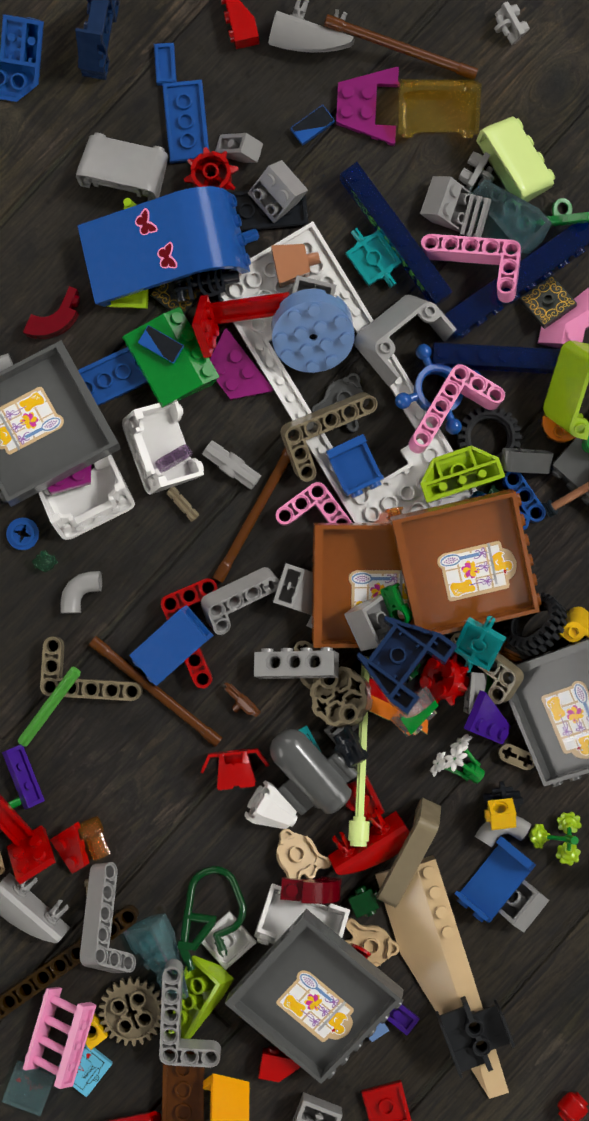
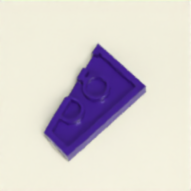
[464,690,511,745]

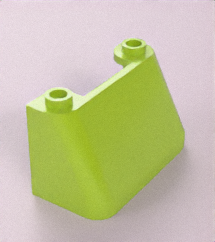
[543,341,589,440]

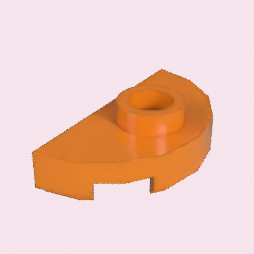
[541,416,575,443]

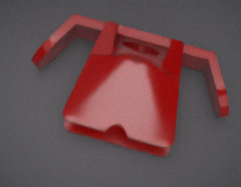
[200,748,269,790]

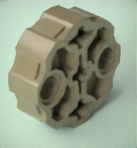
[310,666,373,728]

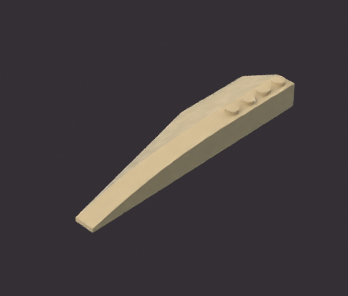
[375,855,509,1099]

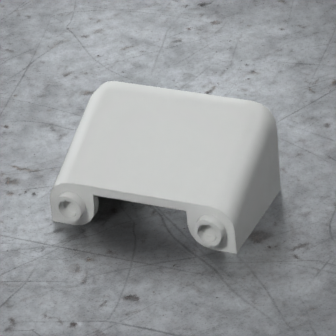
[122,401,204,494]
[39,455,135,540]

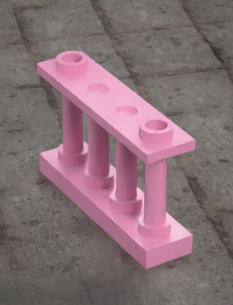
[23,987,97,1089]

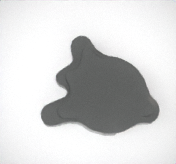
[312,373,365,432]

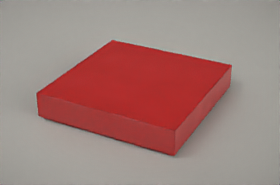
[361,1080,412,1121]

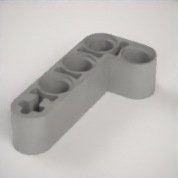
[201,567,280,635]

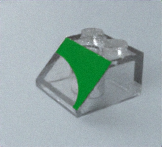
[390,686,439,736]

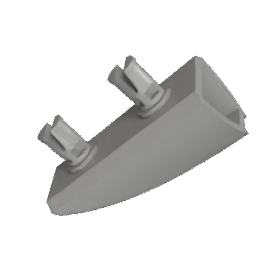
[268,0,355,53]
[0,872,70,943]

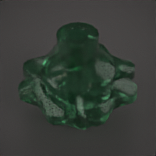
[32,550,58,572]

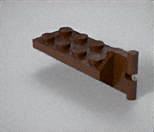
[162,1049,205,1121]

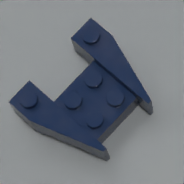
[75,0,120,80]
[357,616,457,716]

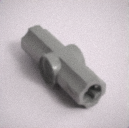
[202,440,261,490]

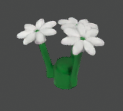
[430,734,485,784]

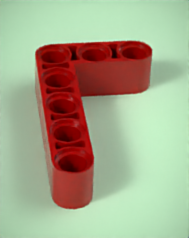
[161,578,218,689]

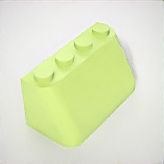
[476,116,555,208]

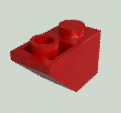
[258,1046,300,1082]

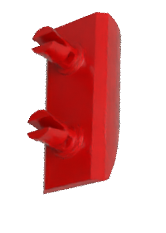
[328,809,410,875]

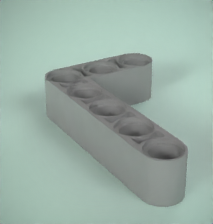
[80,862,136,973]
[159,959,221,1068]

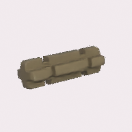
[166,487,199,521]

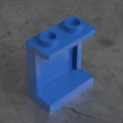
[326,434,384,499]

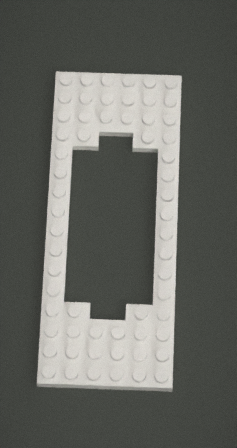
[212,222,477,523]

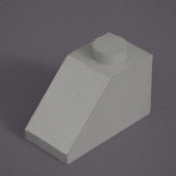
[215,133,263,163]

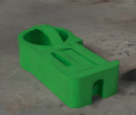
[381,583,412,623]

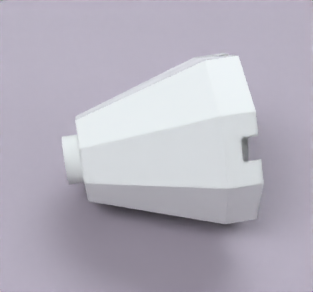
[244,780,297,829]

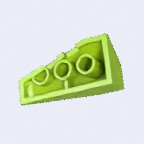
[168,956,234,1039]

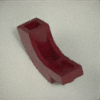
[23,286,80,339]
[280,876,342,904]

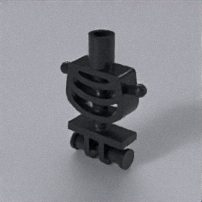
[172,269,240,303]

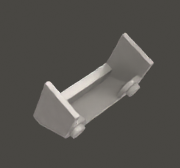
[354,295,457,387]

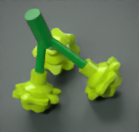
[529,812,582,866]

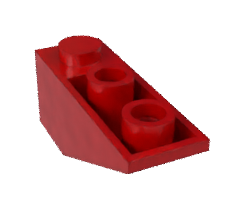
[221,0,259,49]

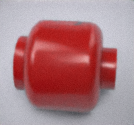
[557,1091,588,1121]

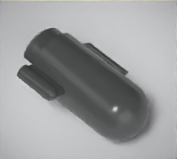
[270,729,358,815]

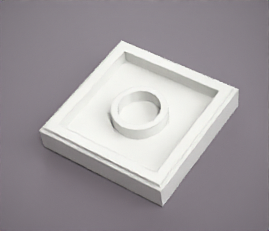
[202,911,256,970]

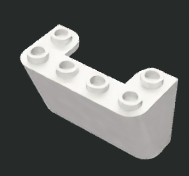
[254,884,350,945]

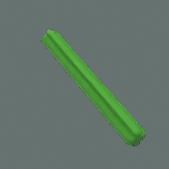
[18,667,81,747]

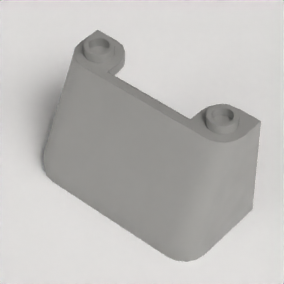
[76,133,168,201]

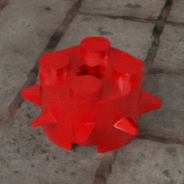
[184,147,239,190]
[420,653,469,706]

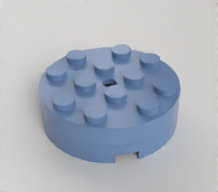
[271,289,355,373]

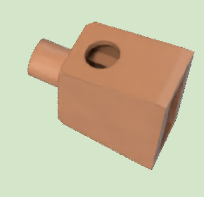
[271,244,320,288]

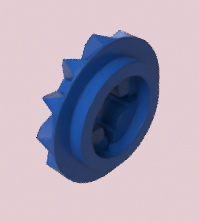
[6,518,39,550]

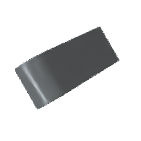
[500,448,553,474]

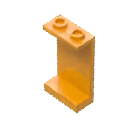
[203,1073,249,1121]

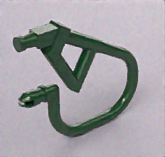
[177,866,246,972]

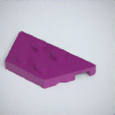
[210,328,274,400]

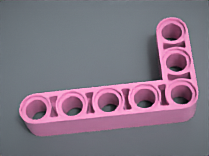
[421,234,521,303]
[409,364,505,454]
[276,482,352,526]

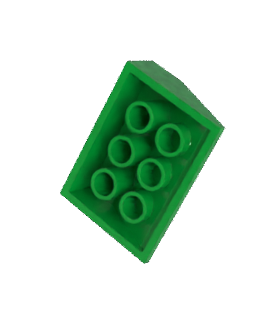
[122,307,220,408]

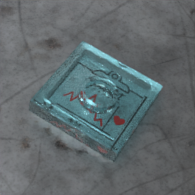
[2,1061,56,1116]

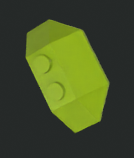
[420,445,505,503]

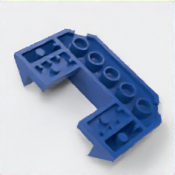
[0,14,44,102]

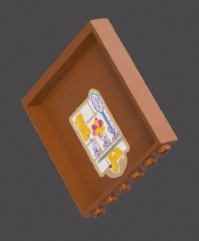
[390,489,541,635]
[312,523,413,648]

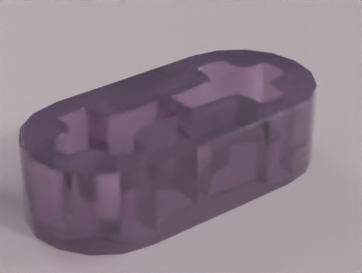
[155,444,193,473]

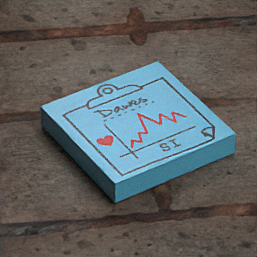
[58,1044,113,1097]

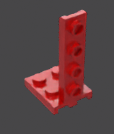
[192,292,290,358]
[0,795,56,885]

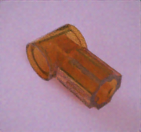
[79,816,111,861]

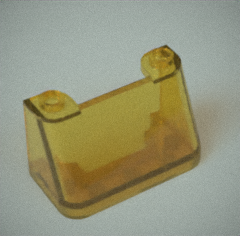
[398,79,481,138]

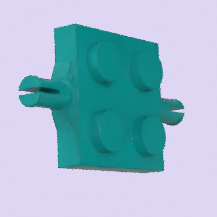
[346,228,402,288]
[455,616,506,673]

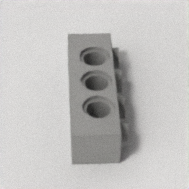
[254,647,339,679]

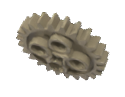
[98,976,161,1046]

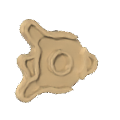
[276,829,331,879]
[345,918,400,967]

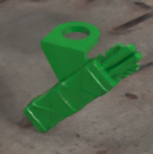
[526,198,589,227]

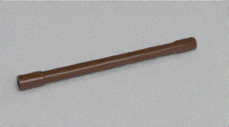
[324,14,478,80]
[212,436,298,583]
[89,636,223,747]

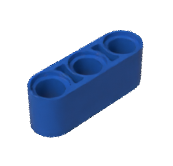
[502,472,546,523]

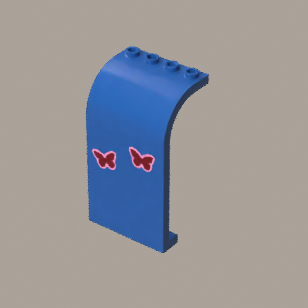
[78,186,251,307]

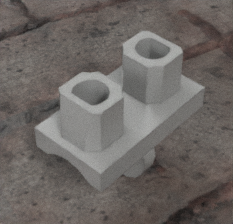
[494,1,529,45]
[458,151,494,192]

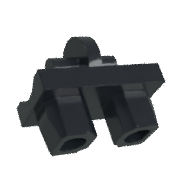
[333,725,369,768]
[483,781,523,814]

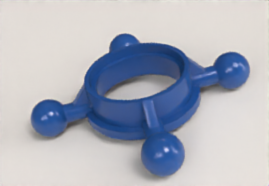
[395,344,481,435]

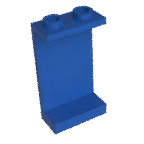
[129,605,214,686]
[455,836,536,923]

